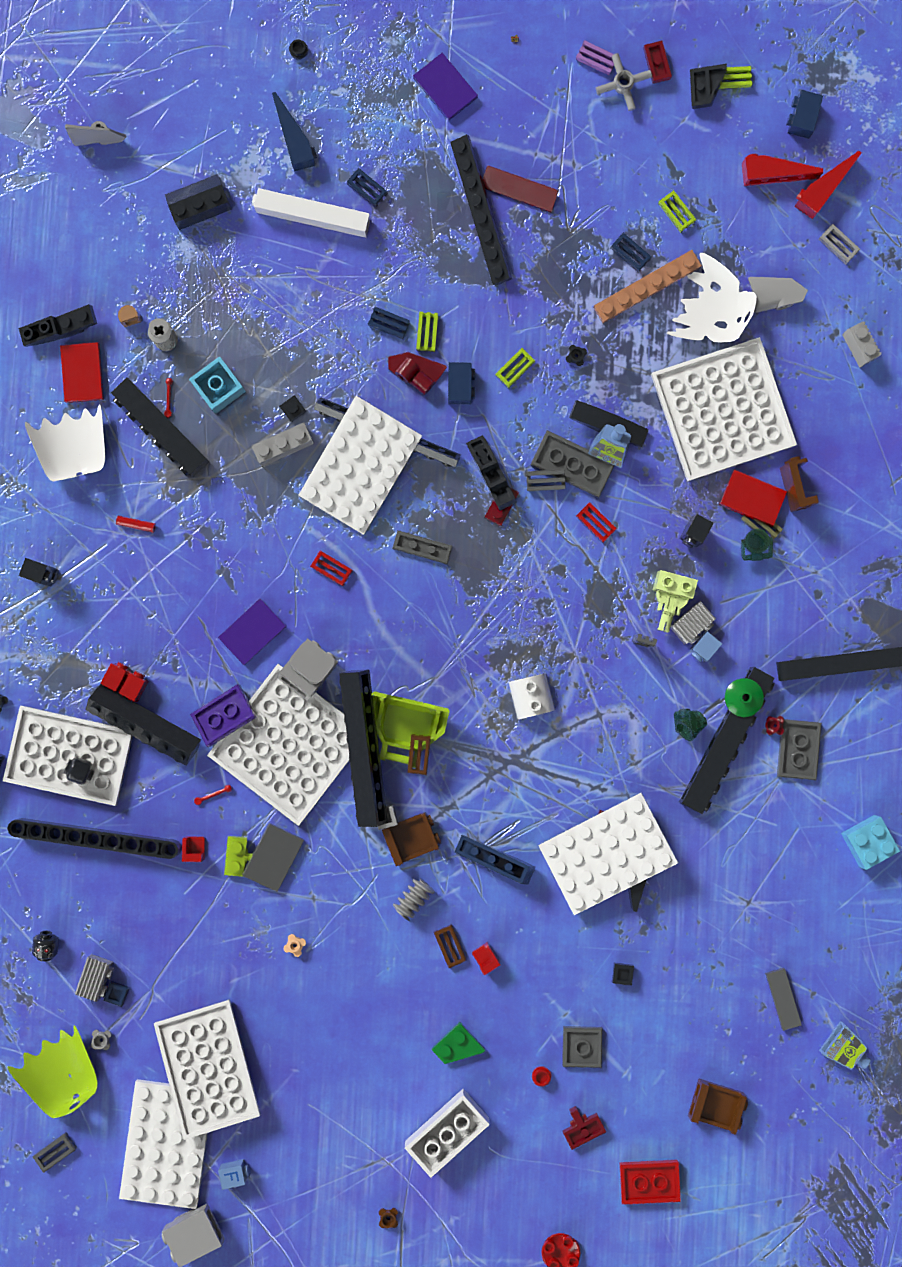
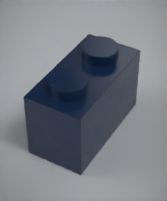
[786,89,824,139]
[448,362,475,404]

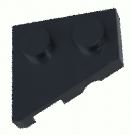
[690,63,727,109]

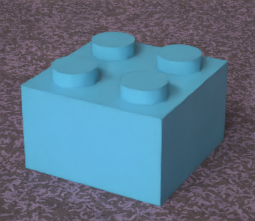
[189,356,246,414]
[841,815,900,870]

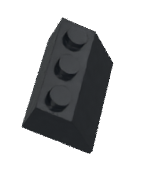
[165,174,232,230]

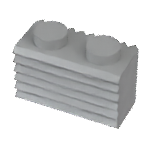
[842,322,882,368]
[670,601,716,644]
[75,954,114,1002]

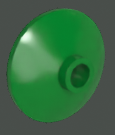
[724,678,764,717]

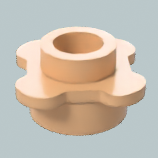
[284,934,306,957]

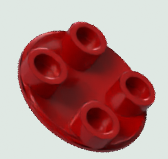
[541,1233,581,1267]

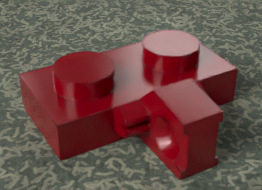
[562,1106,606,1150]

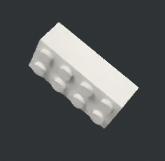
[405,1089,490,1178]

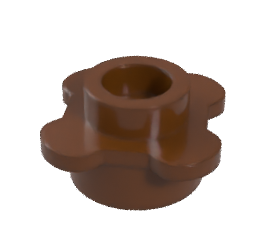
[379,1208,398,1228]

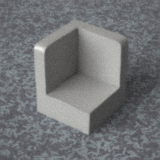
[378,804,398,830]

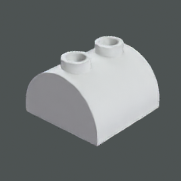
[509,673,555,719]

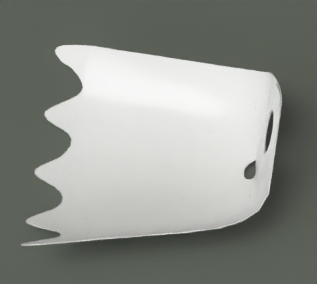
[25,405,105,482]

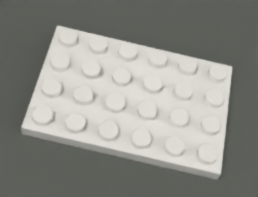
[299,396,422,535]
[3,706,133,806]
[538,792,678,915]
[154,1000,261,1140]
[119,1079,208,1209]

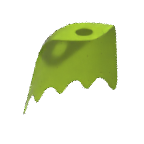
[7,1025,98,1118]

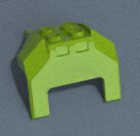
[372,692,450,768]

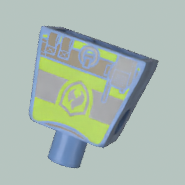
[588,424,631,468]
[819,1021,871,1070]

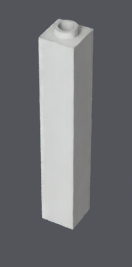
[252,188,370,238]

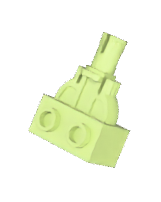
[653,570,698,633]

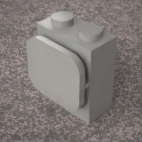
[277,638,338,701]
[162,1203,225,1267]

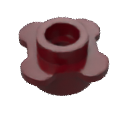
[765,716,785,735]

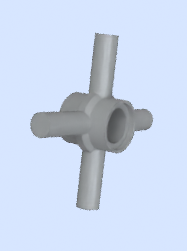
[596,53,652,111]

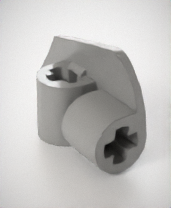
[65,121,126,146]
[748,277,808,313]

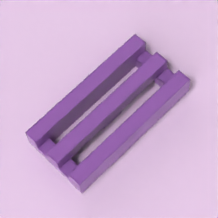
[576,40,614,75]

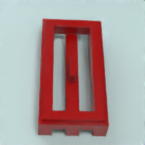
[576,502,617,543]
[310,551,353,586]

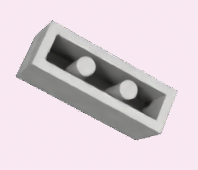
[252,423,314,467]

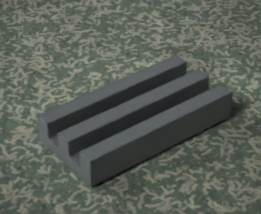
[526,469,566,491]
[632,634,657,648]
[33,1132,77,1173]

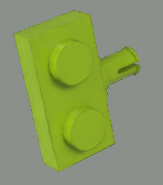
[224,835,253,877]

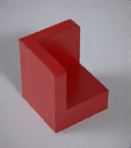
[182,836,205,862]
[472,942,501,975]

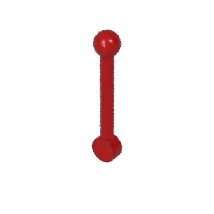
[164,378,173,418]
[194,785,232,805]

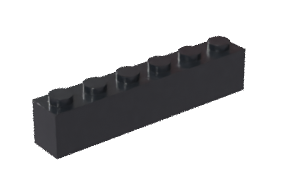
[111,377,210,477]
[86,684,201,766]

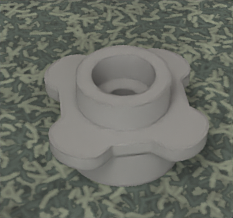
[91,1030,111,1050]

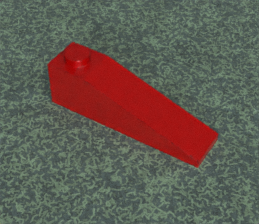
[795,151,862,219]
[742,154,823,186]

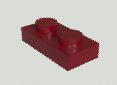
[643,41,672,84]
[484,488,519,527]

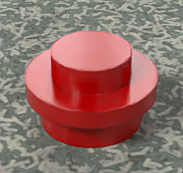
[532,1066,551,1087]

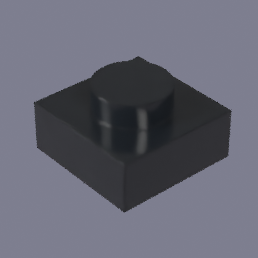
[279,395,306,422]
[612,962,634,985]

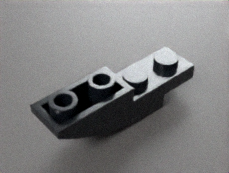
[18,304,98,347]

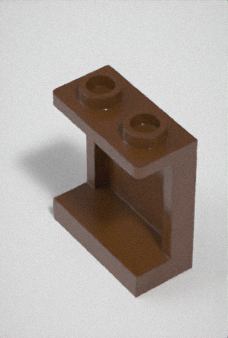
[780,456,819,512]
[382,812,441,866]
[688,1078,748,1135]

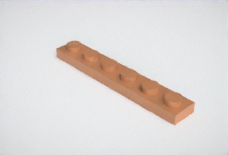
[593,250,702,323]

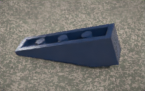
[272,92,317,172]
[455,835,536,885]

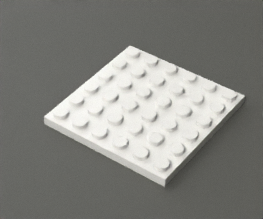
[651,337,797,482]
[207,664,349,826]

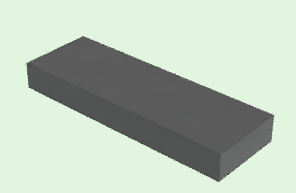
[392,530,453,564]
[765,968,801,1031]

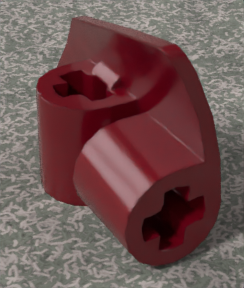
[388,352,447,395]

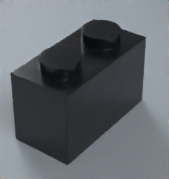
[680,514,714,548]
[18,558,58,587]

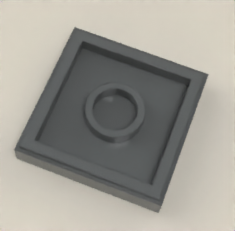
[562,1026,602,1068]

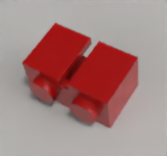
[100,662,149,701]

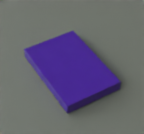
[413,53,478,121]
[218,599,287,665]
[190,684,257,747]

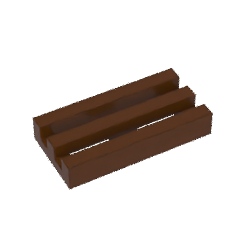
[407,734,431,775]
[434,924,467,968]

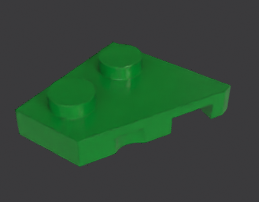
[432,1022,485,1064]

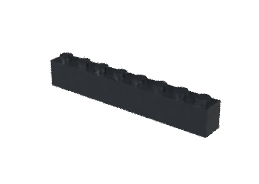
[679,667,775,814]
[339,669,388,827]

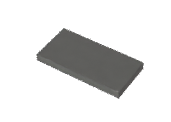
[530,430,614,498]

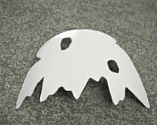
[667,253,757,342]

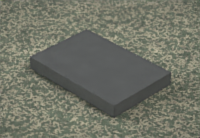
[777,719,822,780]
[242,823,304,892]

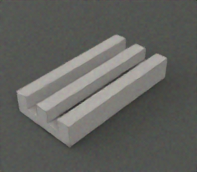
[818,224,860,265]

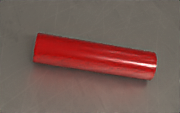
[116,515,156,533]

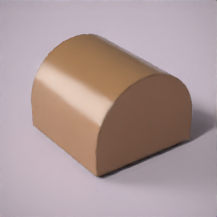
[118,305,142,327]

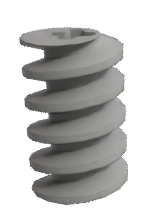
[148,318,178,351]
[393,878,435,921]

